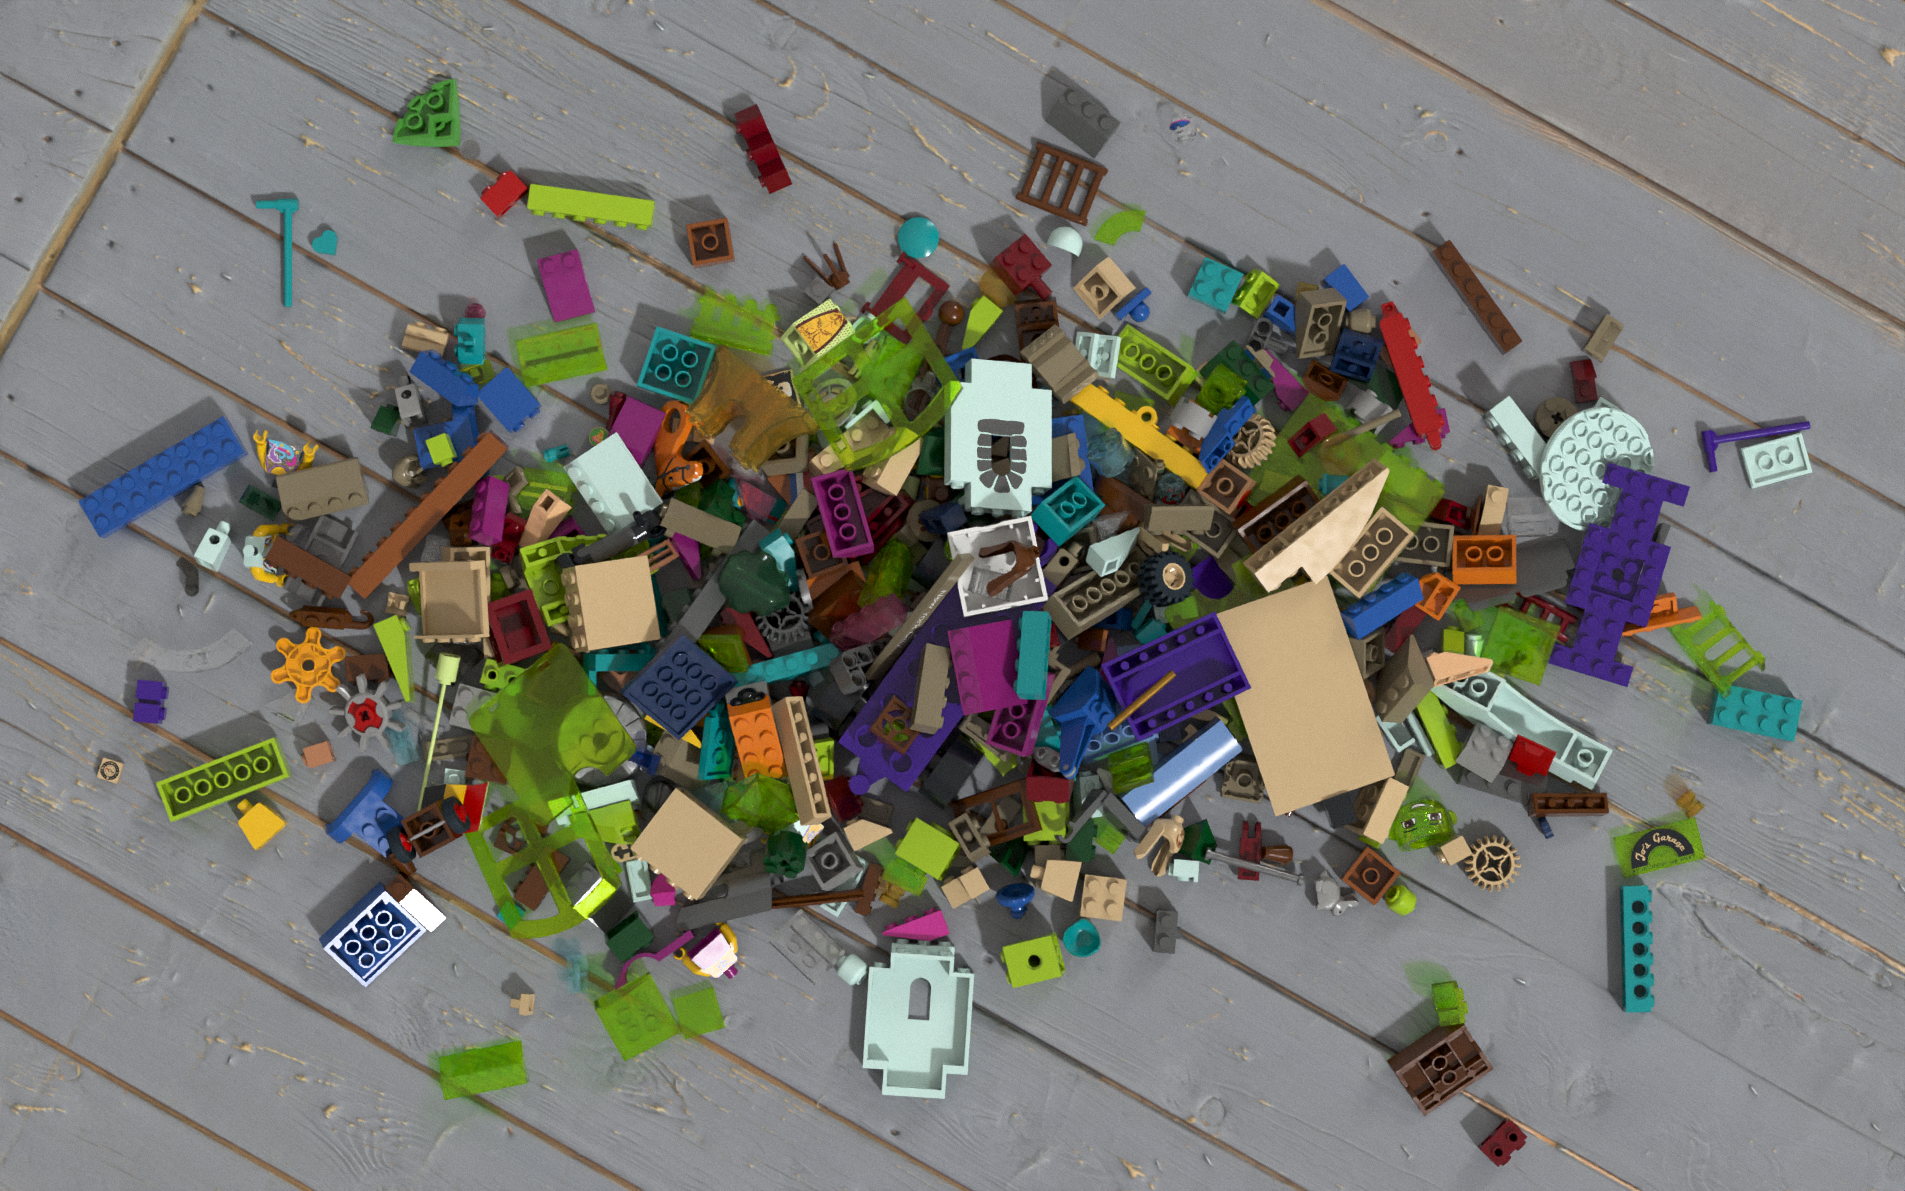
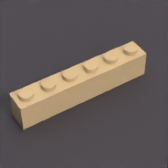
[772,696,832,826]

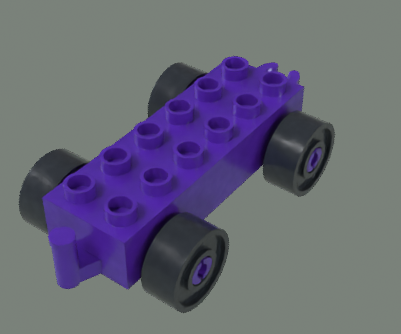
[811,523,1068,810]

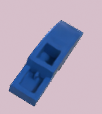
[1199,396,1255,474]

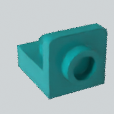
[1319,474,1350,496]

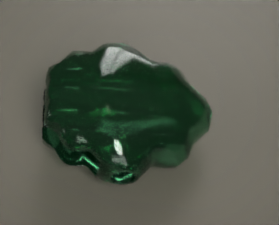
[718,550,791,617]

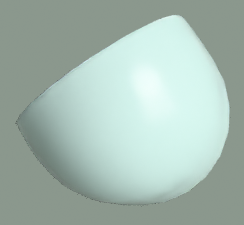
[1046,226,1083,257]

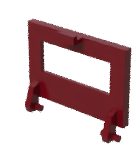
[860,252,950,346]

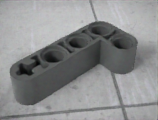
[830,636,893,696]

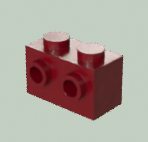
[1478,1117,1527,1167]

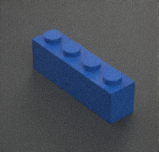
[1340,572,1424,640]

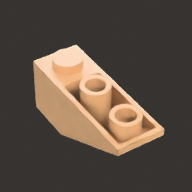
[519,488,572,548]

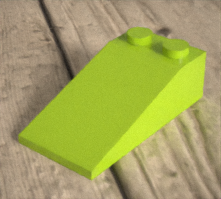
[1117,324,1198,407]
[373,615,415,703]

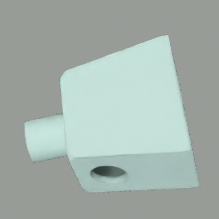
[194,521,232,572]

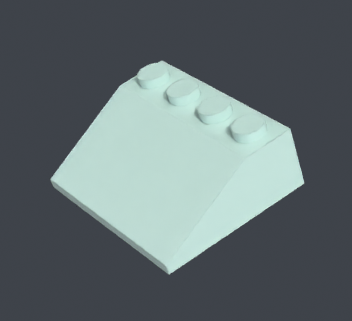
[563,432,663,535]
[548,779,641,828]

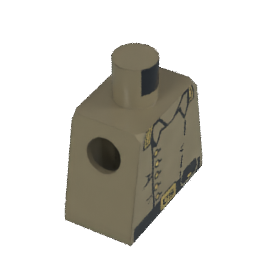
[1042,541,1084,589]

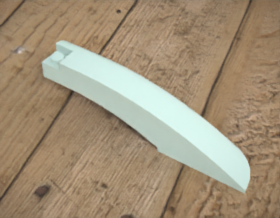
[1430,671,1613,790]

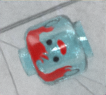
[1157,473,1185,504]

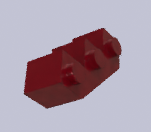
[734,104,792,194]

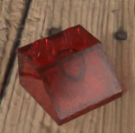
[824,774,864,823]

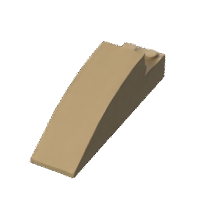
[1243,458,1390,593]

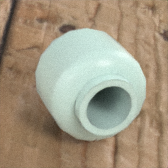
[837,954,868,985]

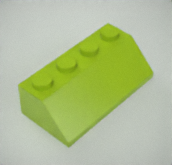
[1413,691,1463,769]

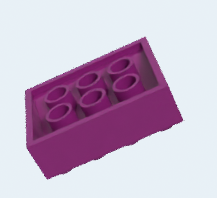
[947,619,1028,715]

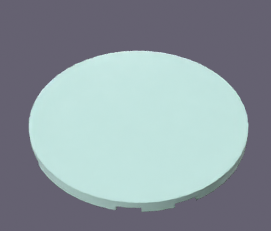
[1539,407,1654,531]

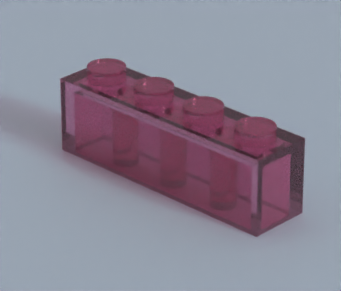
[829,592,909,653]

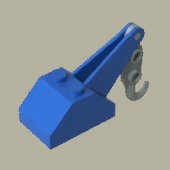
[1016,665,1116,779]

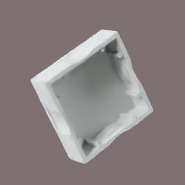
[947,516,1048,617]

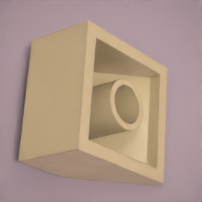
[1073,257,1136,320]

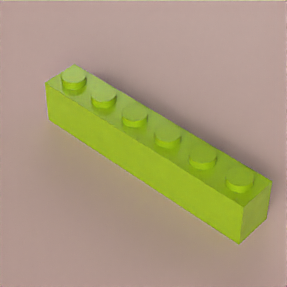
[527,184,656,231]

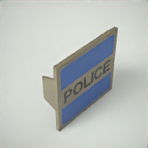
[1243,345,1275,381]

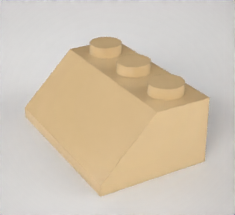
[1344,777,1409,844]
[843,816,893,851]

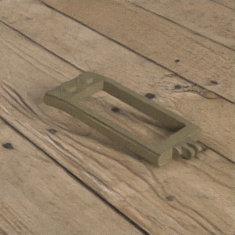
[958,645,1072,762]

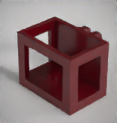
[488,589,552,668]

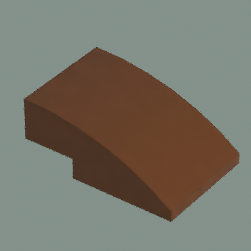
[1014,297,1059,363]

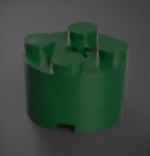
[763,831,808,879]

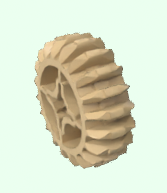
[1225,414,1277,469]
[1464,835,1521,892]

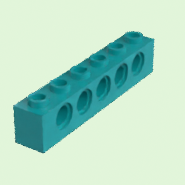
[1620,885,1655,1013]

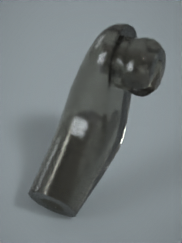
[176,557,199,597]

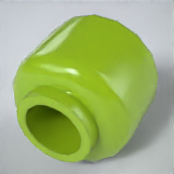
[1385,884,1416,916]

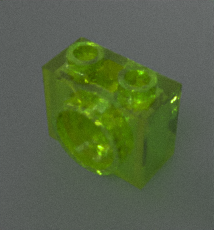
[1195,363,1248,416]

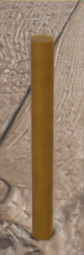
[1107,670,1176,731]

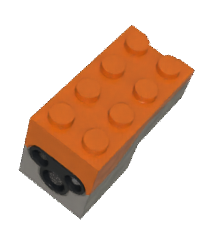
[726,681,788,786]

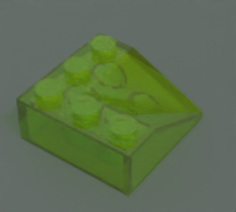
[1480,604,1561,686]
[720,773,799,834]
[594,972,681,1061]

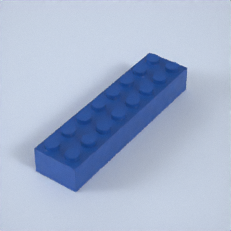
[78,416,248,539]

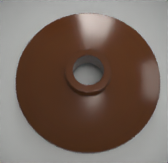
[1466,494,1483,535]

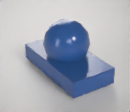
[1115,287,1152,322]

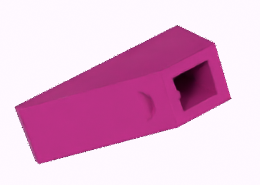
[882,907,950,941]

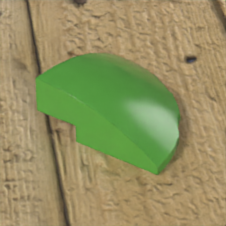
[393,79,461,147]

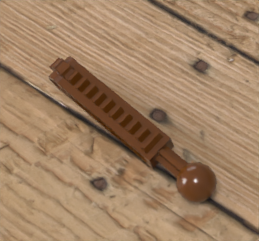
[897,300,964,428]

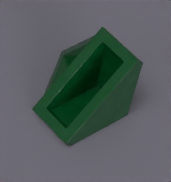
[1177,819,1217,865]
[988,837,1030,877]

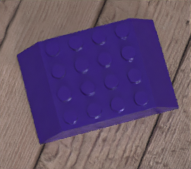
[1101,612,1251,742]

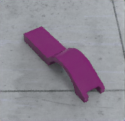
[614,930,695,991]

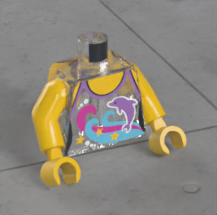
[253,429,319,489]

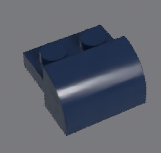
[1330,328,1383,383]

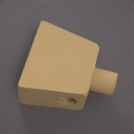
[1030,859,1082,902]

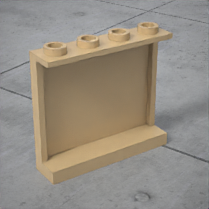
[409,560,489,643]

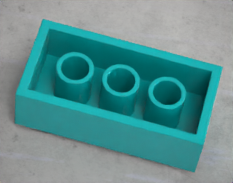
[1707,683,1803,742]

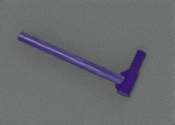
[1701,421,1810,473]

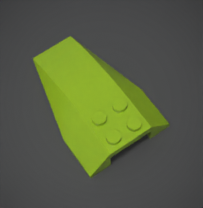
[519,534,659,627]

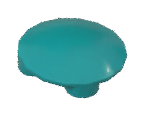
[898,217,939,258]

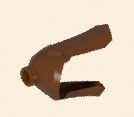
[978,540,1040,597]

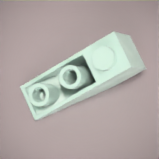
[1086,527,1140,577]

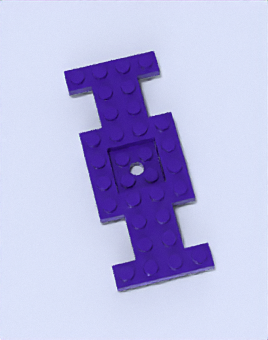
[1546,462,1690,687]

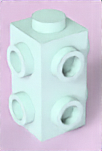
[1072,771,1102,818]

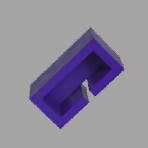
[133,680,169,724]

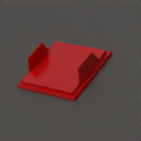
[1508,734,1556,777]

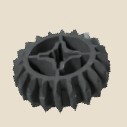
[755,588,811,644]

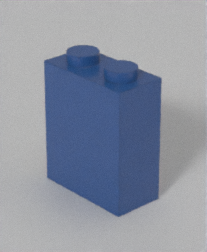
[478,367,542,433]

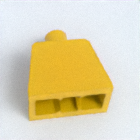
[237,798,288,850]

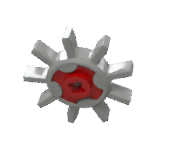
[329,673,407,752]

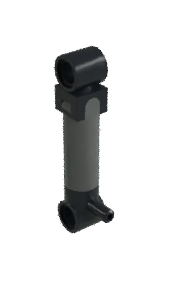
[554,510,666,576]

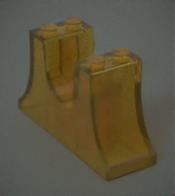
[685,344,820,473]

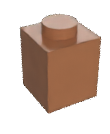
[301,741,336,769]

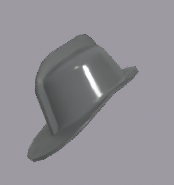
[641,776,676,824]

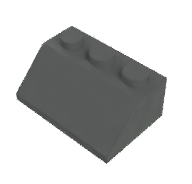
[1045,85,1121,159]

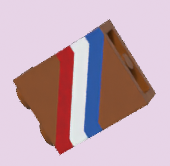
[767,448,817,507]

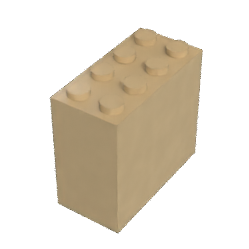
[561,555,661,653]
[630,787,748,900]

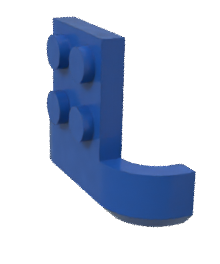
[413,403,490,480]
[325,769,405,857]

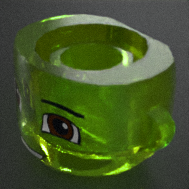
[1388,798,1458,852]

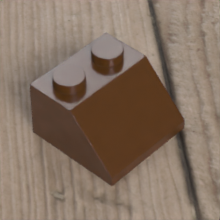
[684,439,731,491]

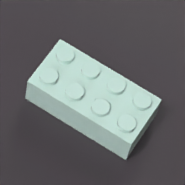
[1484,396,1547,480]

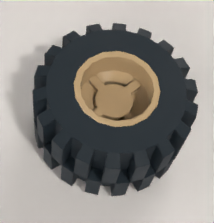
[1137,551,1195,607]

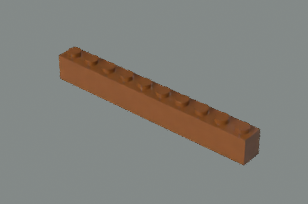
[348,429,509,599]

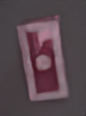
[735,479,777,522]

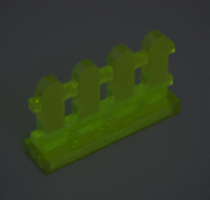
[690,290,781,357]

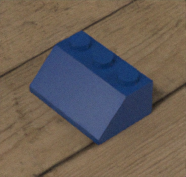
[409,349,479,407]

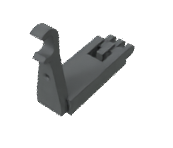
[1054,788,1157,847]

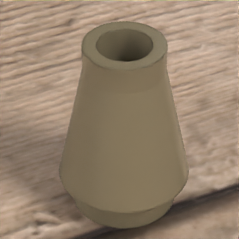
[181,485,206,517]

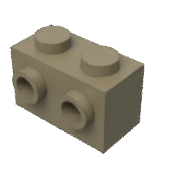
[948,813,991,863]

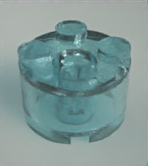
[1086,427,1134,478]

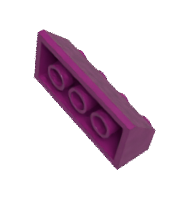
[811,467,874,558]

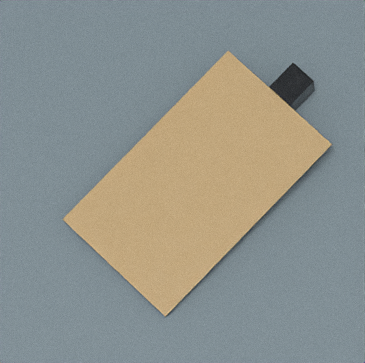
[1216,576,1395,829]

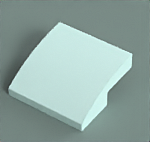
[1075,331,1121,379]

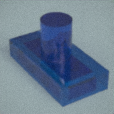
[628,749,661,776]

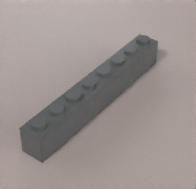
[653,519,771,656]

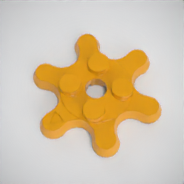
[271,627,346,704]

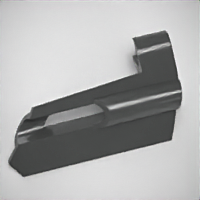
[676,847,784,931]

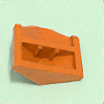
[1415,572,1461,621]

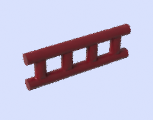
[1494,592,1578,643]

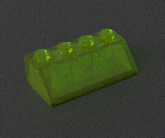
[857,537,913,629]
[439,1040,530,1100]

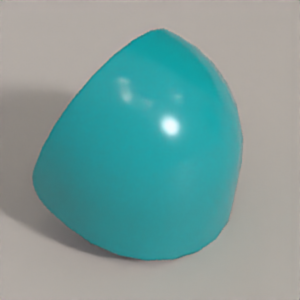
[1063,918,1101,958]

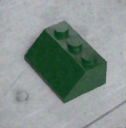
[1199,340,1275,408]

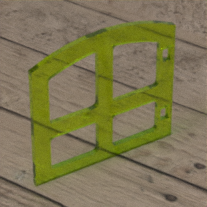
[791,297,963,472]
[465,772,622,939]

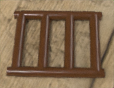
[1016,142,1108,226]

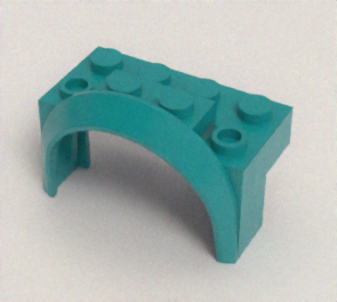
[582,642,656,696]

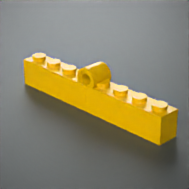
[1069,384,1208,491]

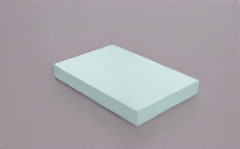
[1740,432,1812,489]

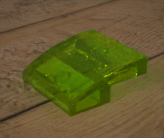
[1108,741,1154,794]

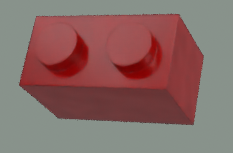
[480,170,529,219]

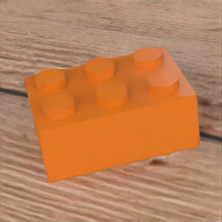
[1452,535,1517,584]

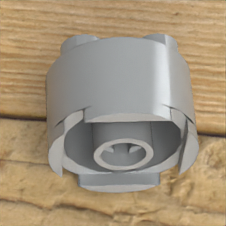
[1344,389,1393,437]
[1169,396,1218,440]

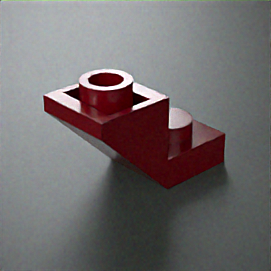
[490,512,528,564]

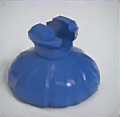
[995,883,1035,919]

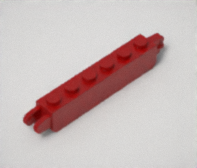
[1379,301,1445,451]

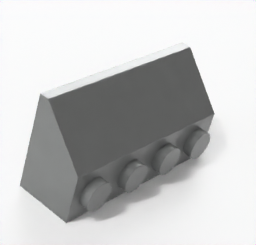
[1457,756,1549,806]

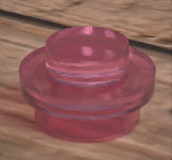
[465,303,486,318]

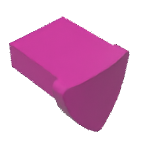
[650,873,676,907]

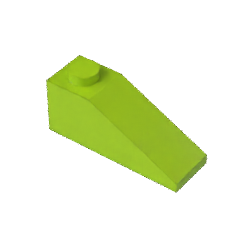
[962,295,1003,350]

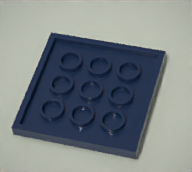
[620,631,738,740]

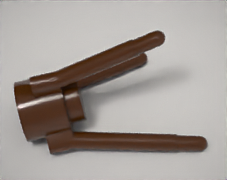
[803,243,850,291]

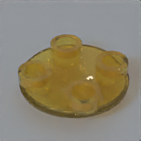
[979,268,1019,308]

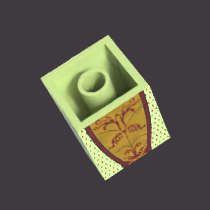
[781,299,855,371]

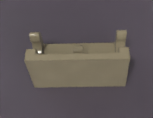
[1582,314,1624,363]

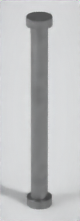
[1204,847,1304,886]

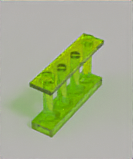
[1672,600,1766,698]

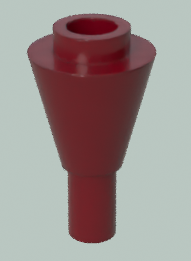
[606,391,627,430]
[789,680,810,704]

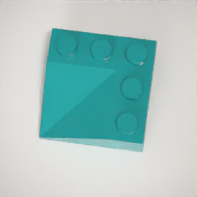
[637,326,718,407]

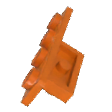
[1621,592,1702,636]

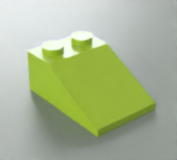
[569,800,641,845]

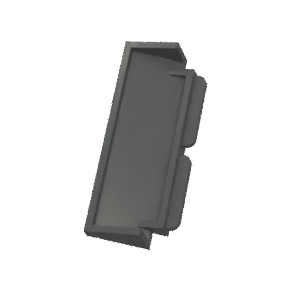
[1443,538,1576,611]

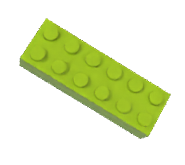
[156,737,293,822]

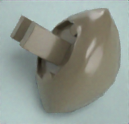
[392,454,428,489]

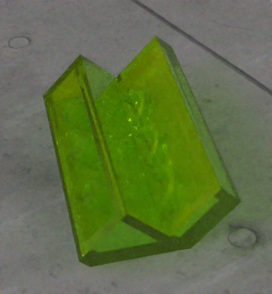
[515,322,608,388]

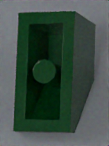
[370,404,402,437]

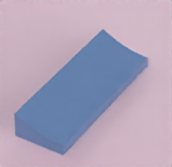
[1118,716,1243,827]

